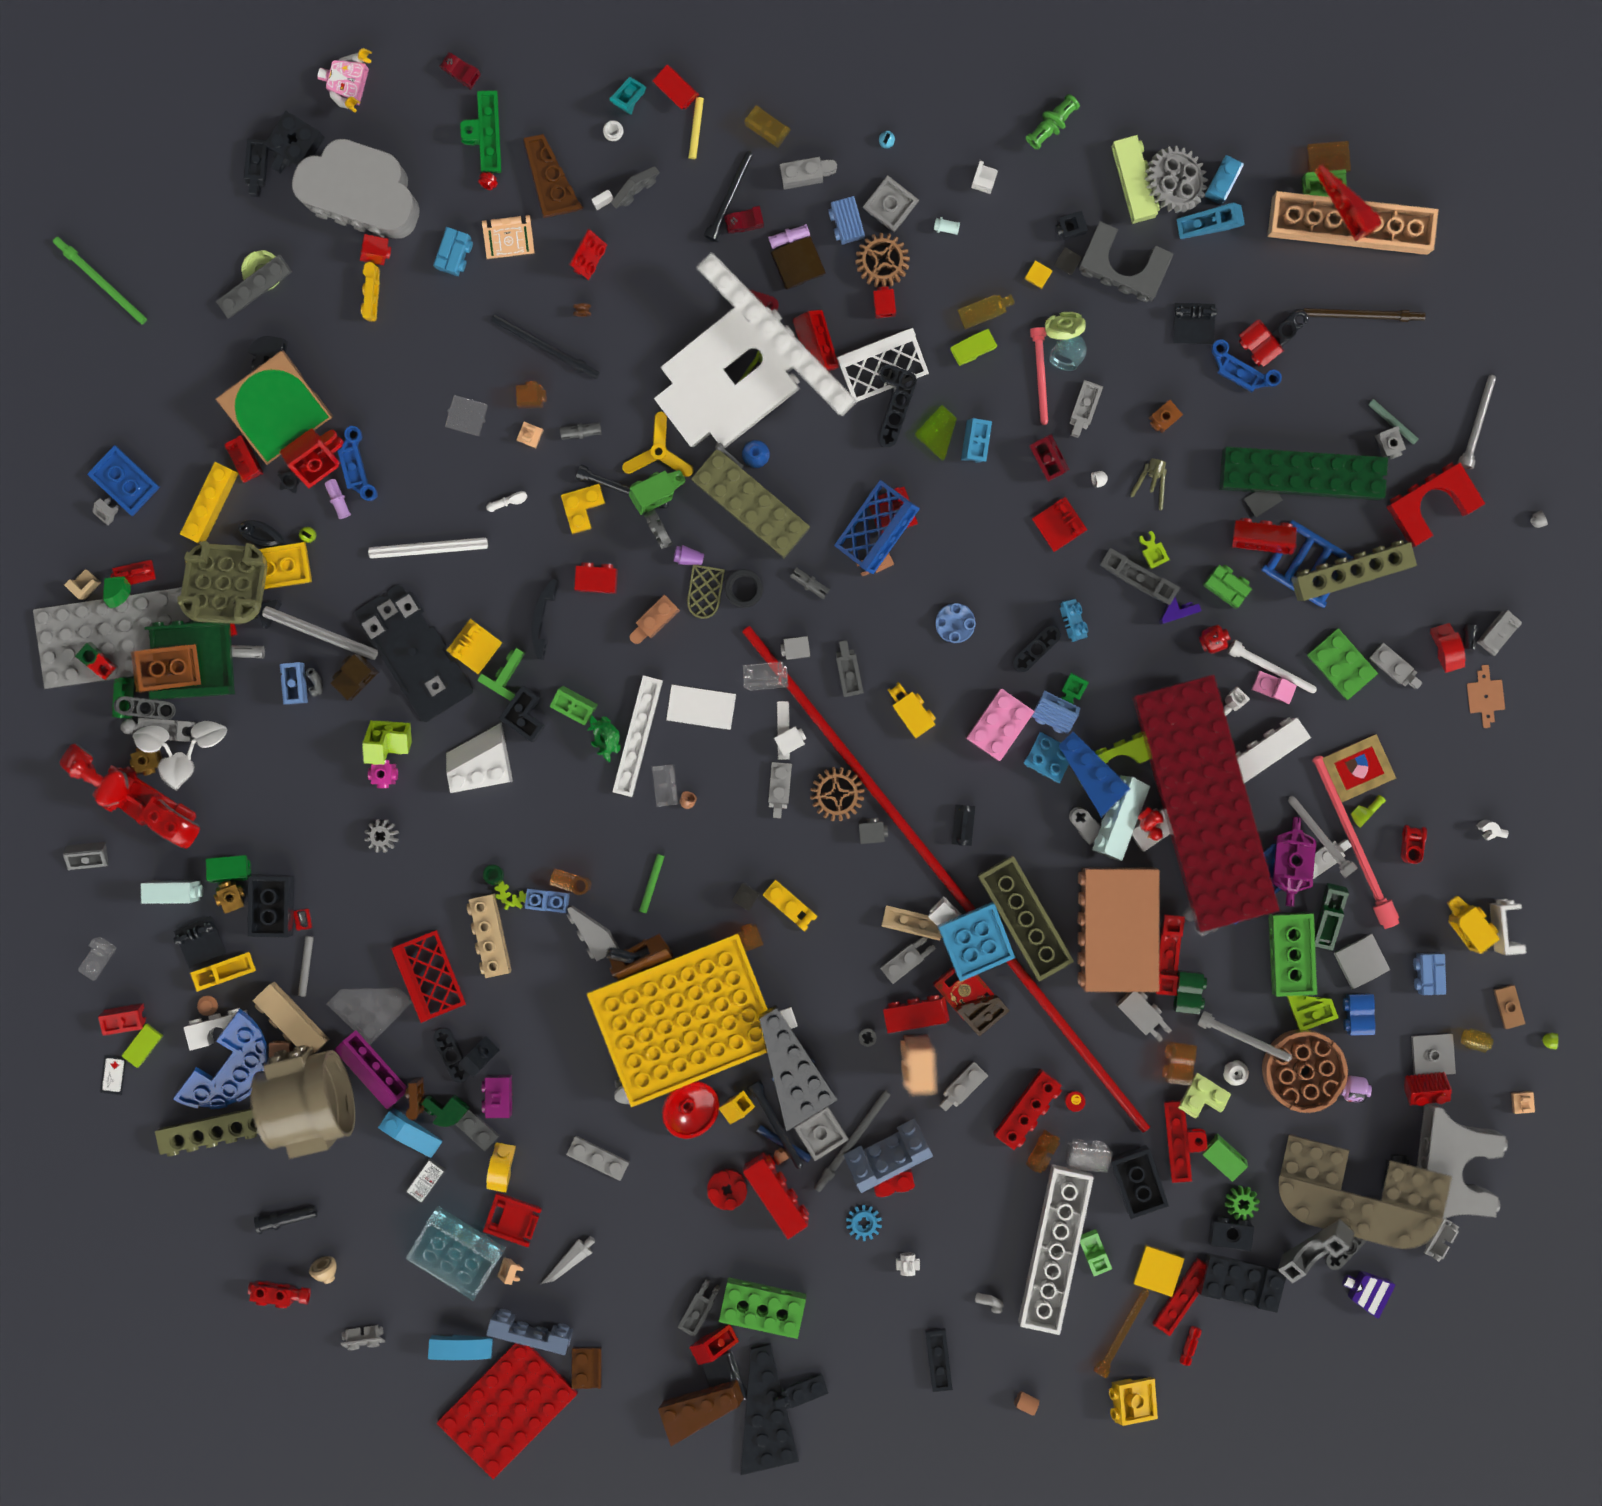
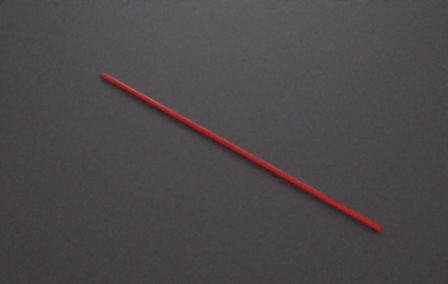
[742,626,1150,1133]

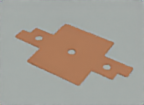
[1467,665,1505,728]

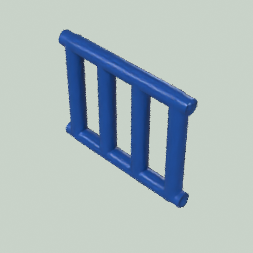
[1261,520,1354,608]

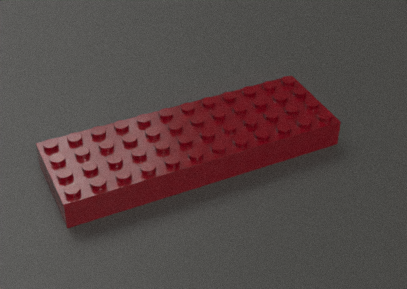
[1132,675,1280,932]

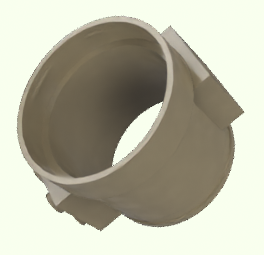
[251,1045,355,1159]

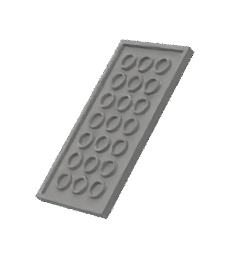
[33,588,191,689]

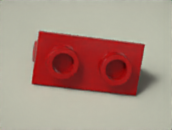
[111,560,156,585]

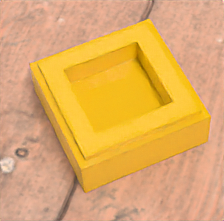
[1025,260,1053,289]

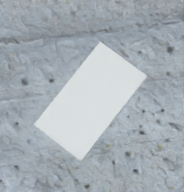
[667,685,736,730]

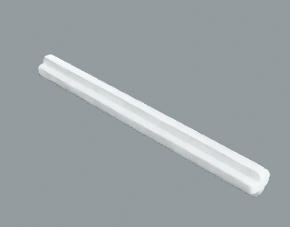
[368,537,488,558]

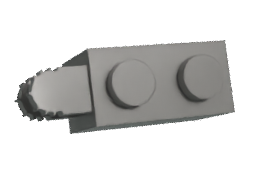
[780,157,837,190]
[1116,992,1172,1042]

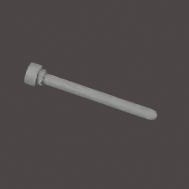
[1458,375,1496,469]
[1288,796,1357,878]
[1198,1011,1292,1062]

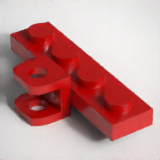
[1164,1100,1207,1183]

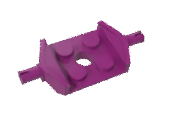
[1271,817,1316,907]

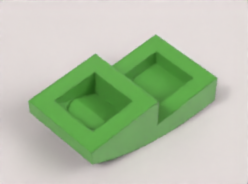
[1080,1229,1112,1276]

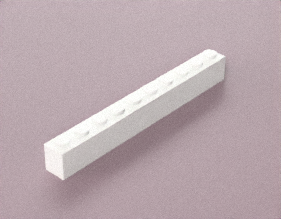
[697,253,857,416]
[1131,717,1311,852]

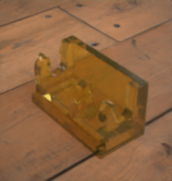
[745,105,791,148]

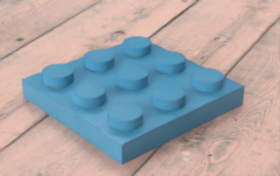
[937,902,1015,982]

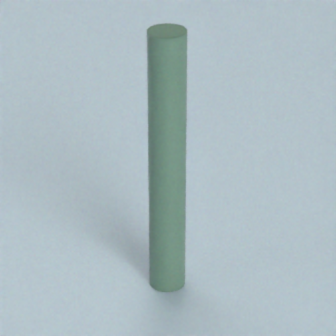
[1368,399,1419,445]

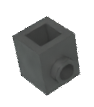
[859,818,888,844]

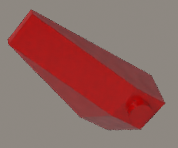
[1315,165,1381,241]

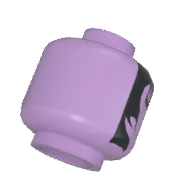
[1341,1075,1372,1103]

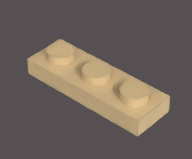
[881,905,941,941]

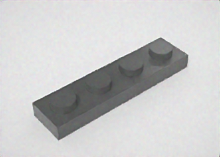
[216,255,292,318]

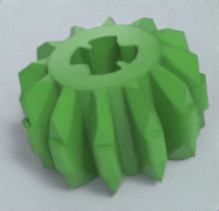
[1225,1185,1260,1220]

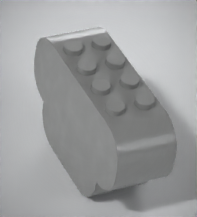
[292,139,419,239]

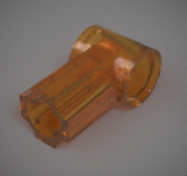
[550,868,591,895]

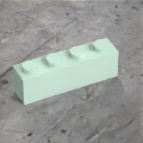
[1092,775,1150,861]

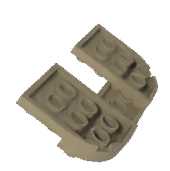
[1279,1135,1452,1249]

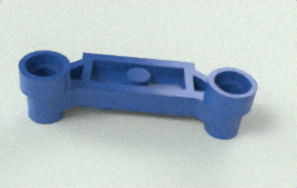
[1212,339,1282,393]
[337,426,378,501]

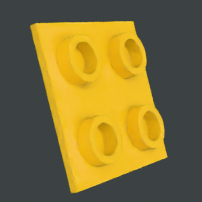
[446,619,502,675]

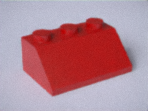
[1232,518,1297,555]

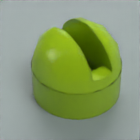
[299,527,316,543]
[1543,1033,1558,1049]

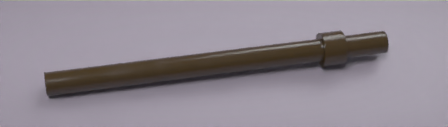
[1303,308,1426,322]

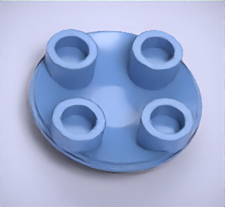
[935,603,976,643]

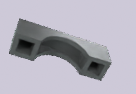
[1278,1219,1354,1283]

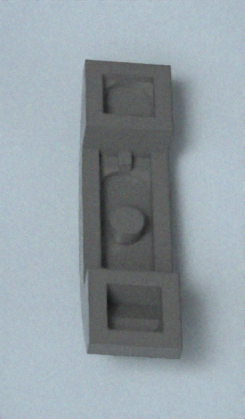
[1100,548,1180,605]

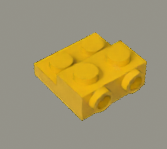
[1109,1377,1158,1426]

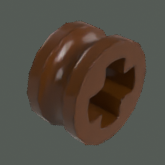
[573,304,591,317]

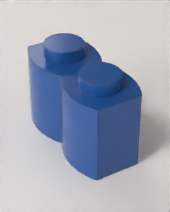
[1343,993,1375,1035]

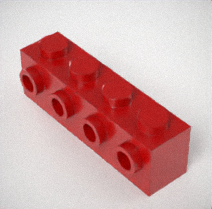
[993,1069,1062,1150]

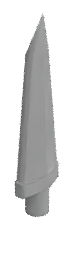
[541,1236,595,1284]

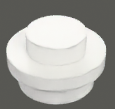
[603,121,623,141]

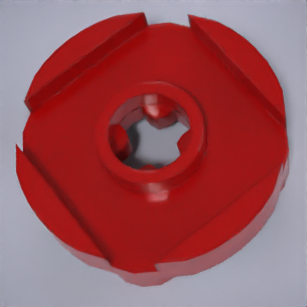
[707,1169,747,1210]

